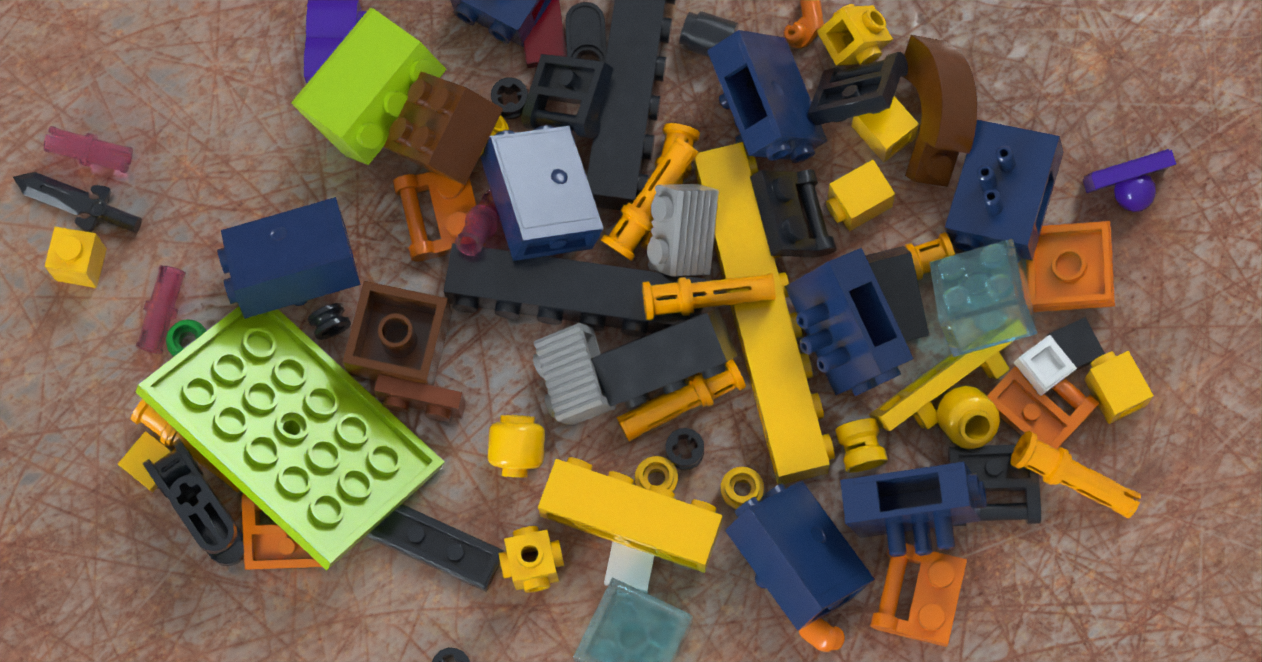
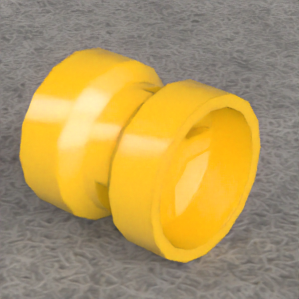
[835,418,888,473]

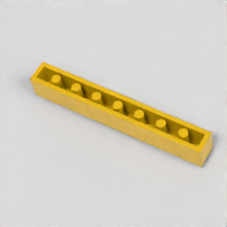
[694,142,835,485]

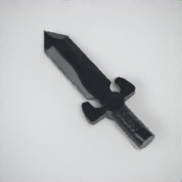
[13,172,142,233]

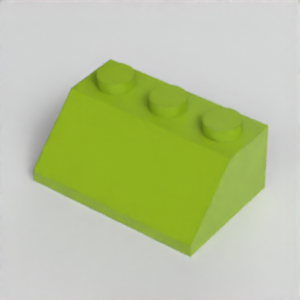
[291,8,447,165]

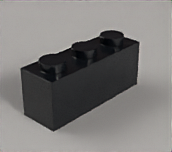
[591,307,738,409]

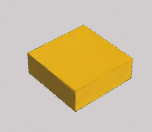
[118,431,171,493]

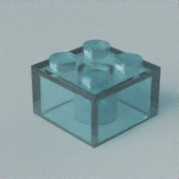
[930,239,1038,357]
[573,577,693,662]

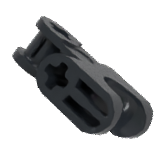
[143,439,244,566]

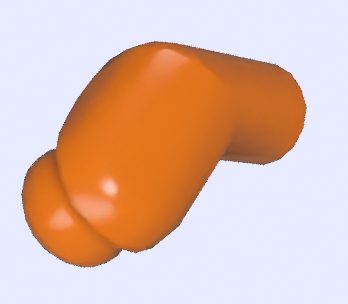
[784,0,824,48]
[798,618,845,652]

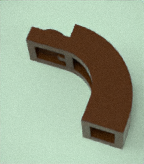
[903,35,977,187]

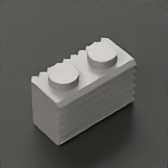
[647,184,719,276]
[533,323,616,425]

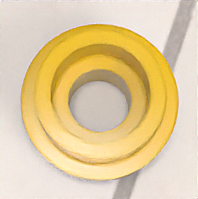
[635,456,678,492]
[721,467,764,509]

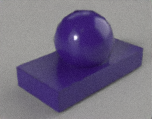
[1082,149,1176,212]

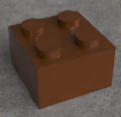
[384,71,503,185]
[343,281,452,386]

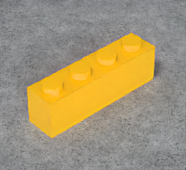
[538,457,723,573]

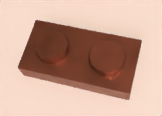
[374,374,466,421]

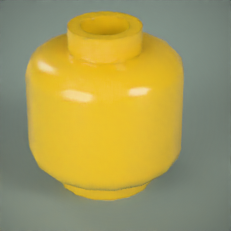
[937,386,1000,449]
[487,415,545,478]

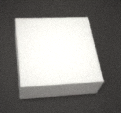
[1014,335,1077,396]
[604,542,655,593]

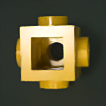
[817,4,893,66]
[499,526,564,593]

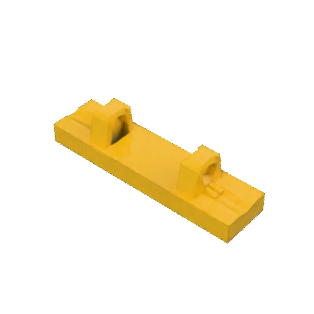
[869,315,1028,431]

